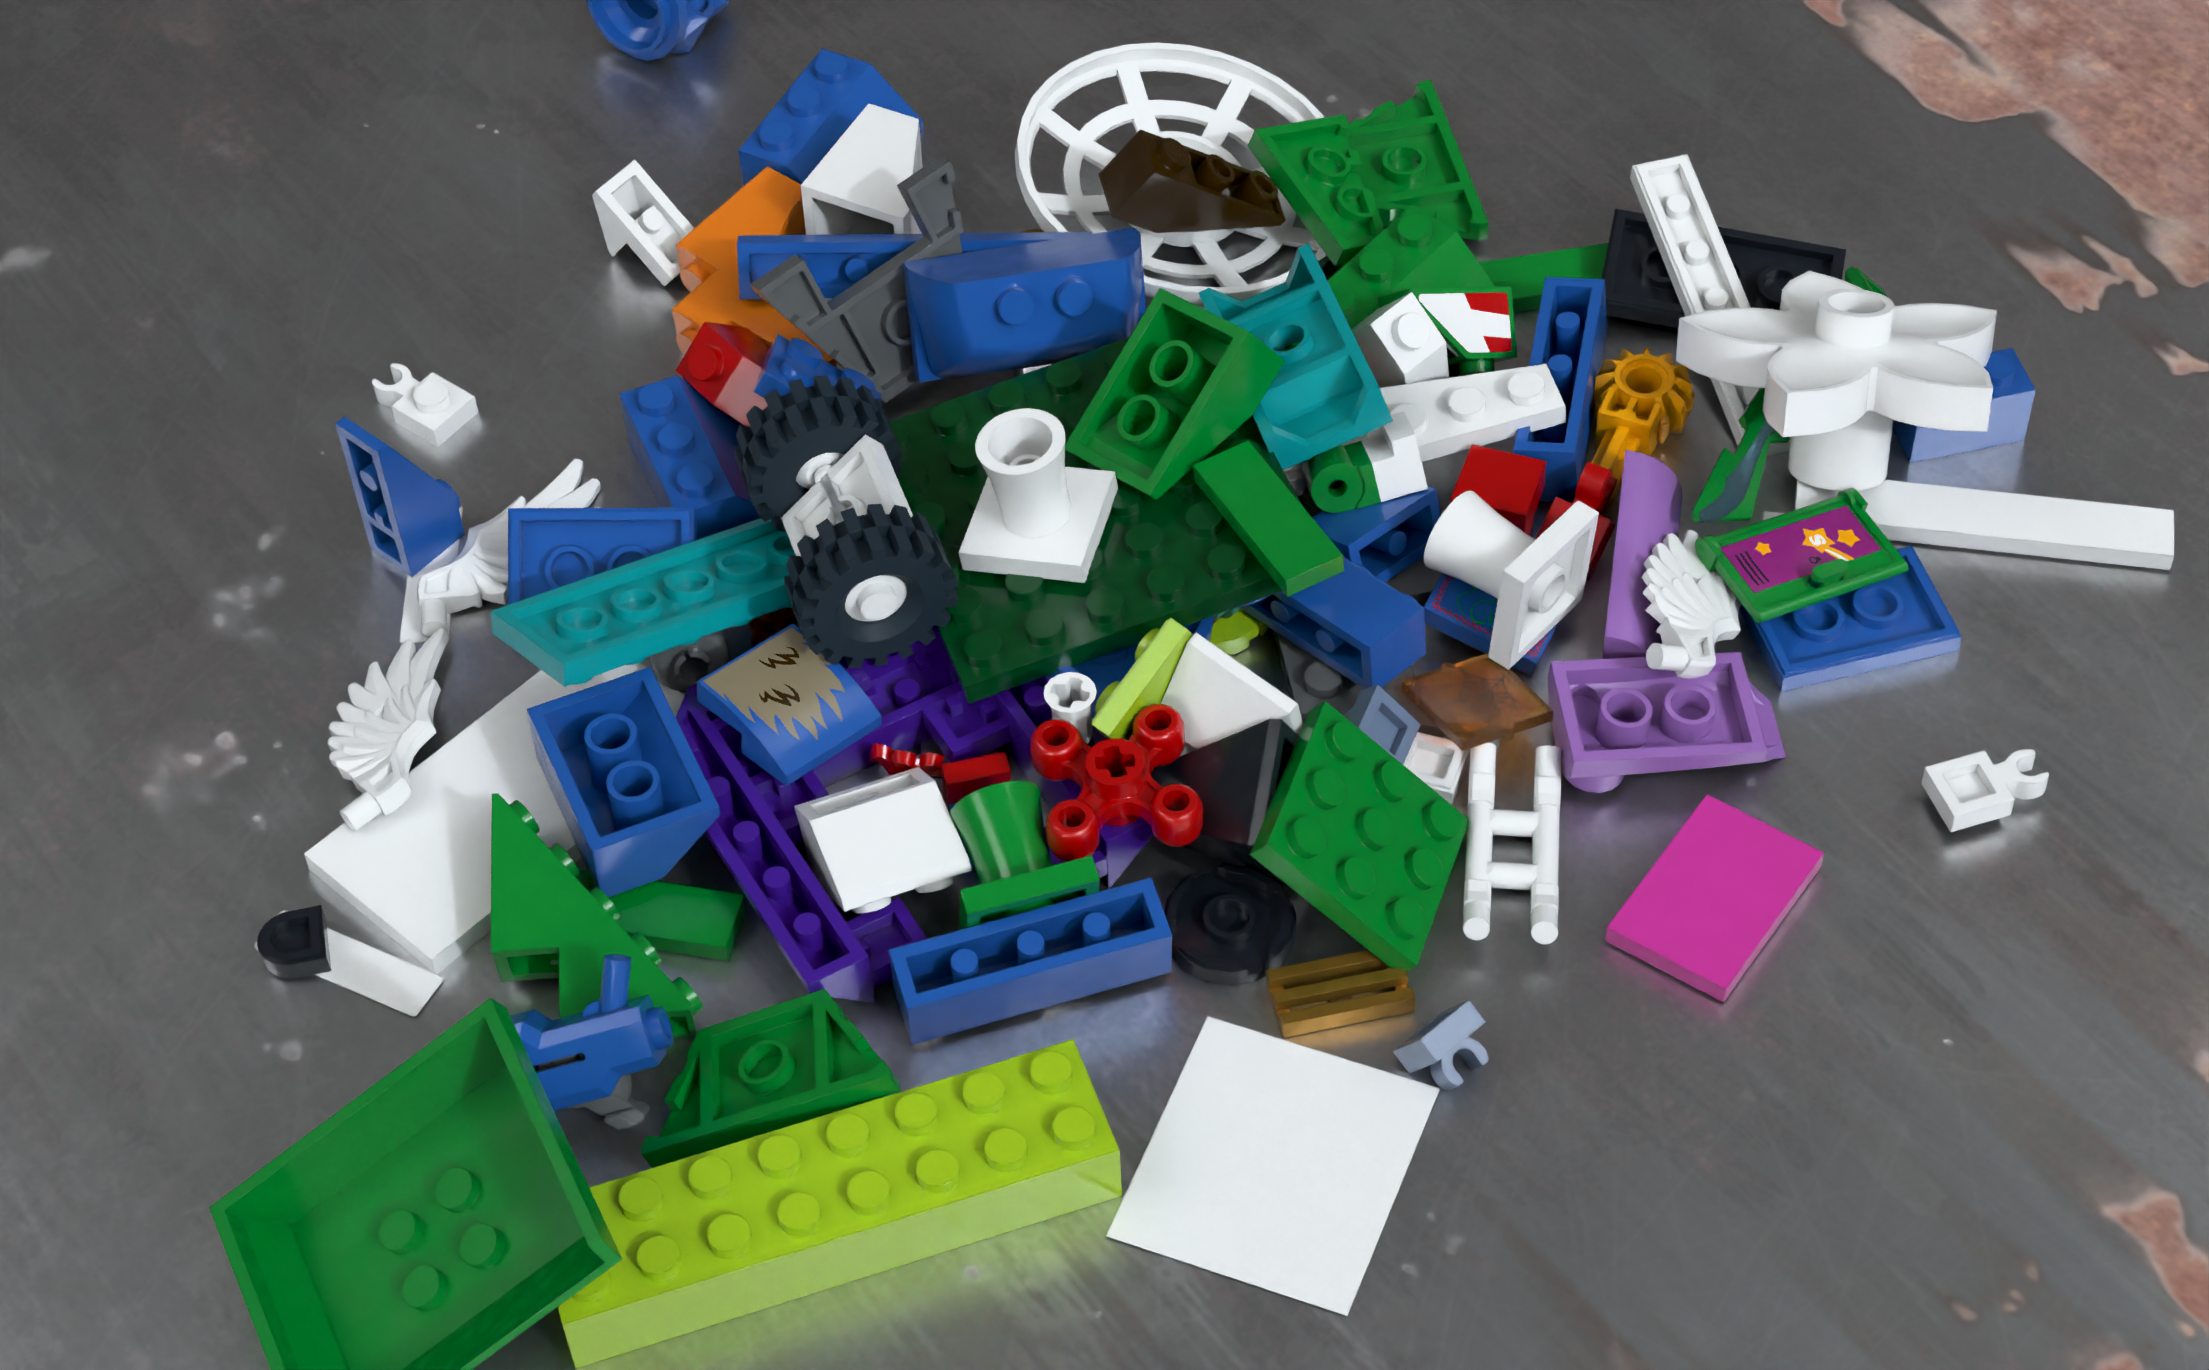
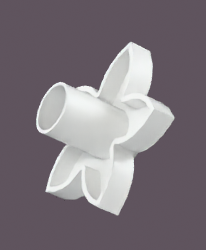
[1676,271,1997,491]

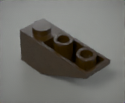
[1098,129,1286,233]

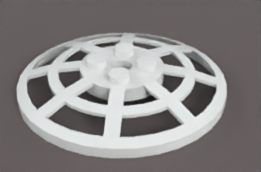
[1015,42,1329,305]

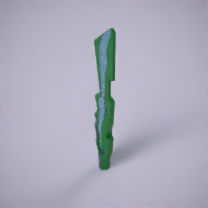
[1690,388,1790,523]

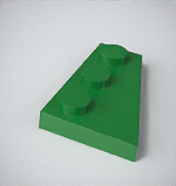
[1248,114,1385,266]

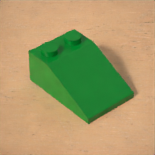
[1065,288,1285,500]

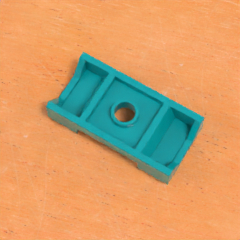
[1198,243,1393,470]

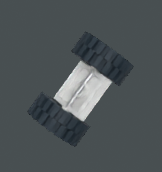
[734,375,958,668]

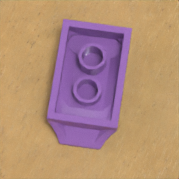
[1547,652,1786,793]

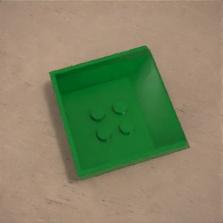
[209,998,622,1370]

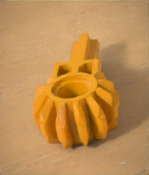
[1592,346,1695,507]

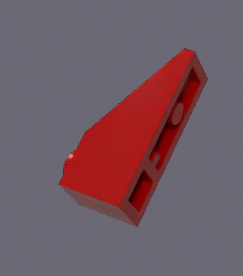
[675,321,770,427]

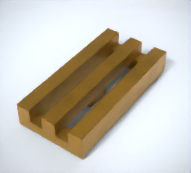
[1266,950,1415,1038]

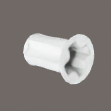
[1044,672,1097,744]

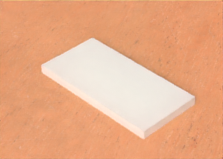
[304,663,685,974]

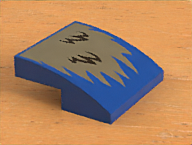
[697,624,882,786]

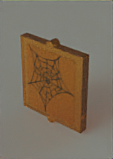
[1402,653,1553,751]

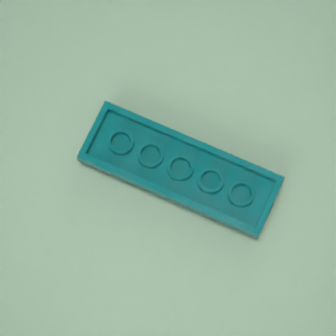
[491,518,796,687]

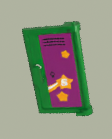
[1695,488,1909,623]

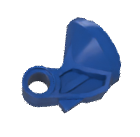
[586,0,730,61]

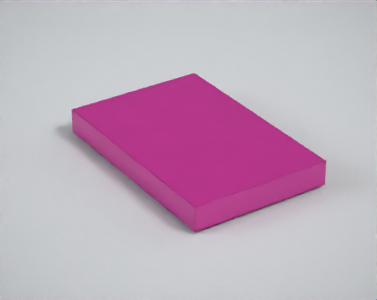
[1605,794,1824,1003]

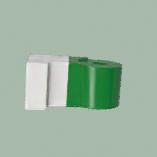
[1302,411,1428,513]

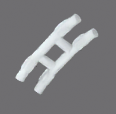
[1463,742,1562,944]

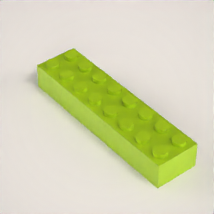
[557,1039,1122,1369]

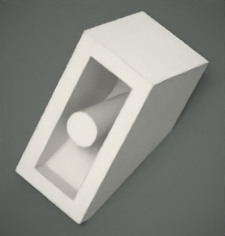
[1352,292,1449,388]

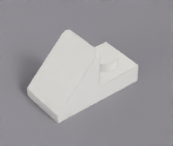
[592,160,694,287]

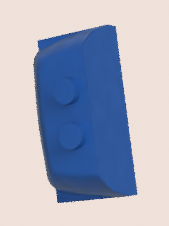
[903,228,1146,383]

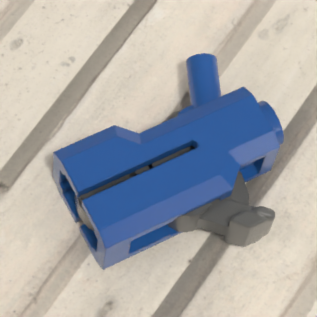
[510,954,673,1130]

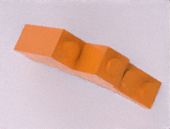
[672,166,837,368]

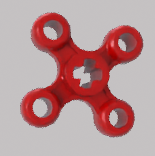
[1030,704,1203,862]

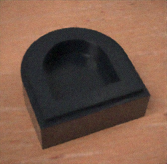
[257,905,331,979]

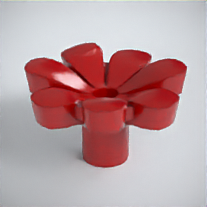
[870,743,946,779]

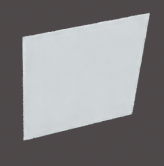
[1106,1016,1440,1316]

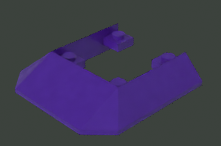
[675,625,1154,1003]

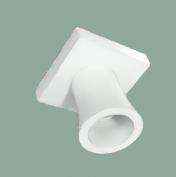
[959,408,1118,583]
[1424,491,1599,670]

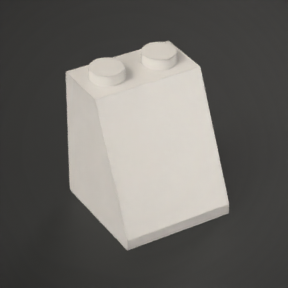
[801,104,923,235]

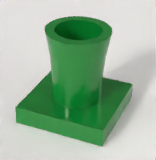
[950,781,1100,930]

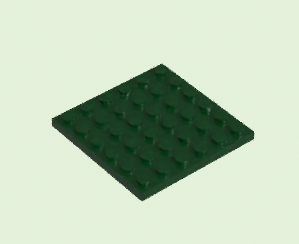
[889,337,1302,703]

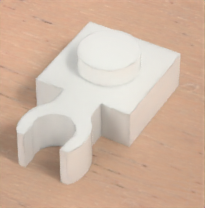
[372,363,479,447]
[1921,749,2049,832]

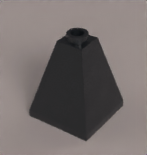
[1151,719,1299,888]

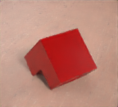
[1450,444,1547,537]

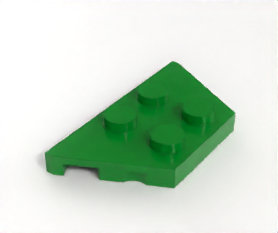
[1346,80,1489,241]
[641,989,901,1168]

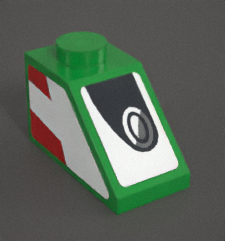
[1378,286,1517,376]

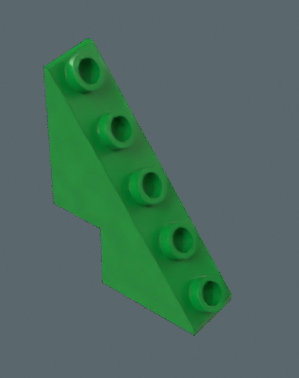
[491,793,704,1041]

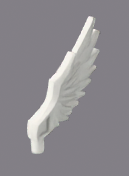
[417,459,601,638]
[1641,530,1742,679]
[327,628,449,832]

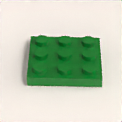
[1250,701,1468,971]

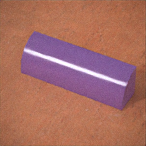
[1602,450,1682,659]

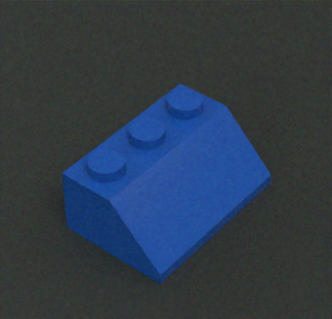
[738,48,924,186]
[619,376,761,540]
[527,667,720,897]

